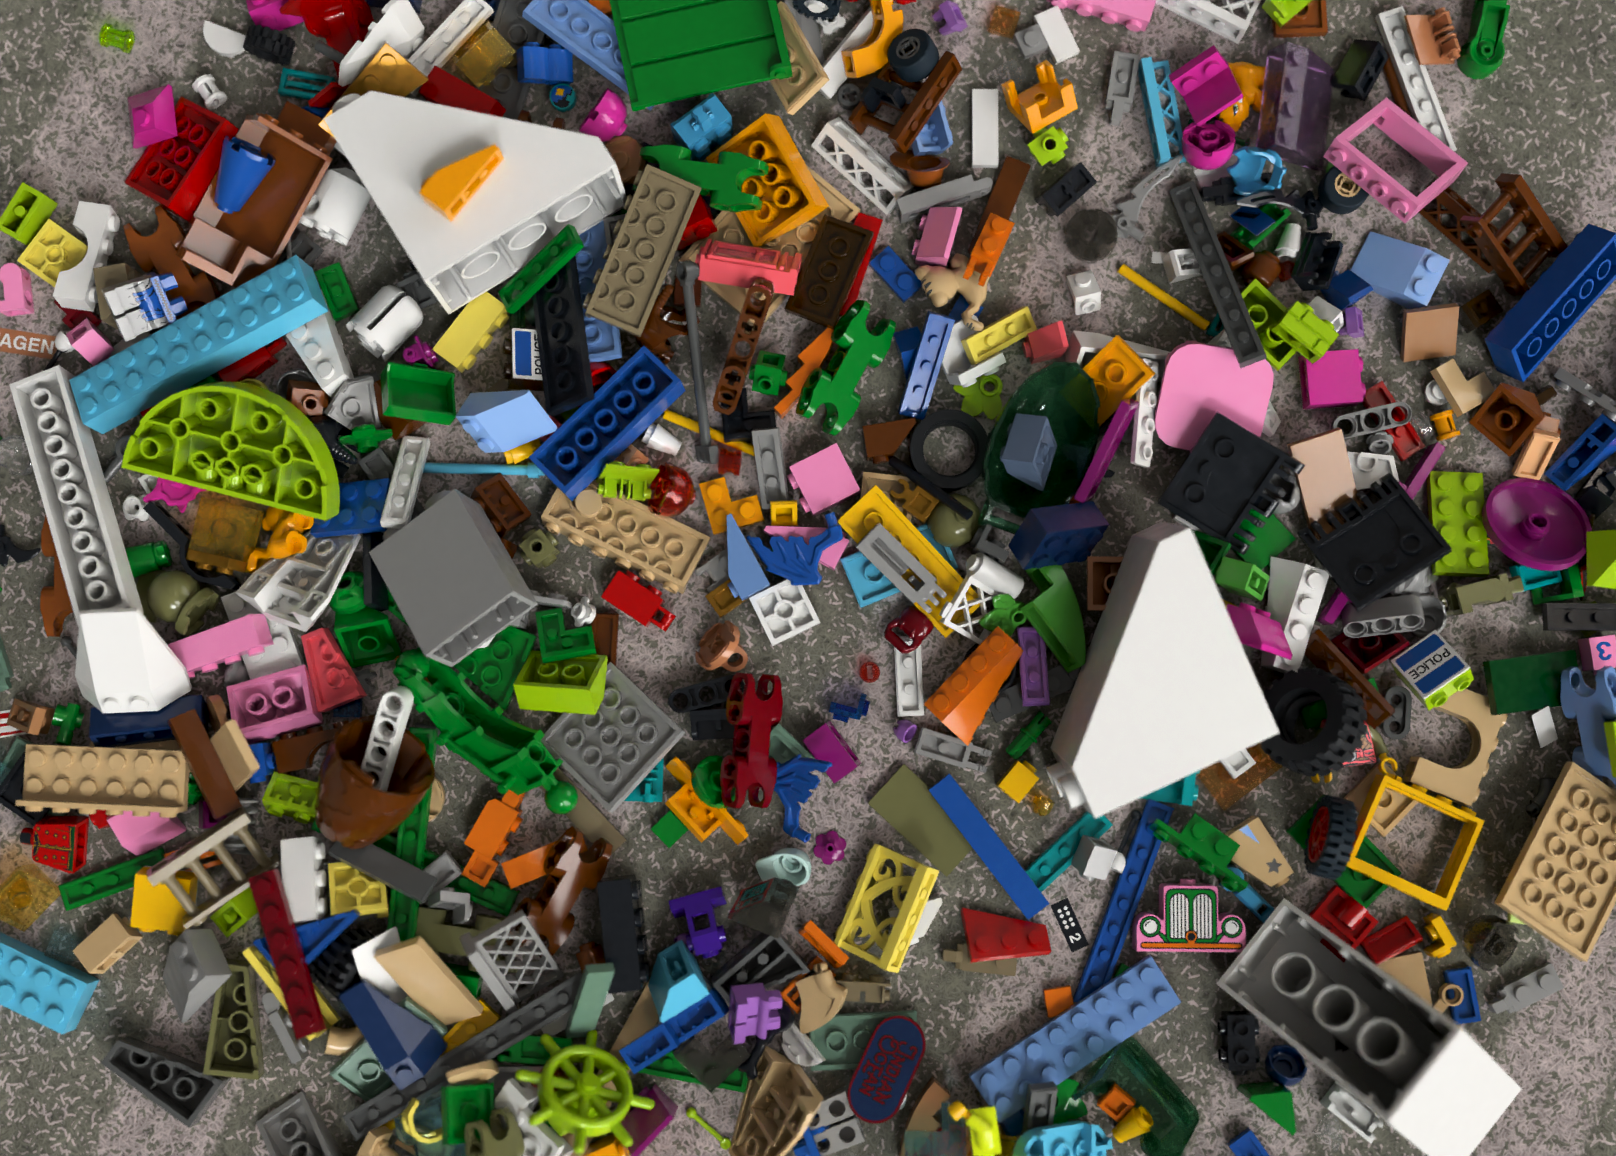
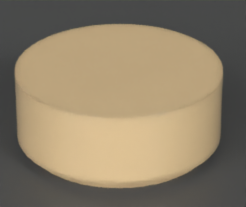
[575,490,602,518]

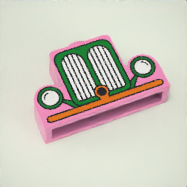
[1132,878,1246,952]

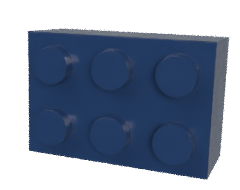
[1008,501,1110,570]

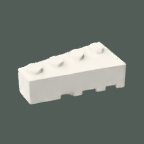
[286,290,354,399]

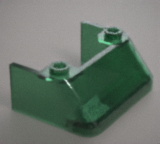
[1071,1037,1199,1156]

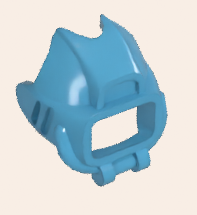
[1227,146,1287,195]

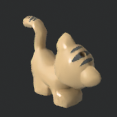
[915,253,990,332]

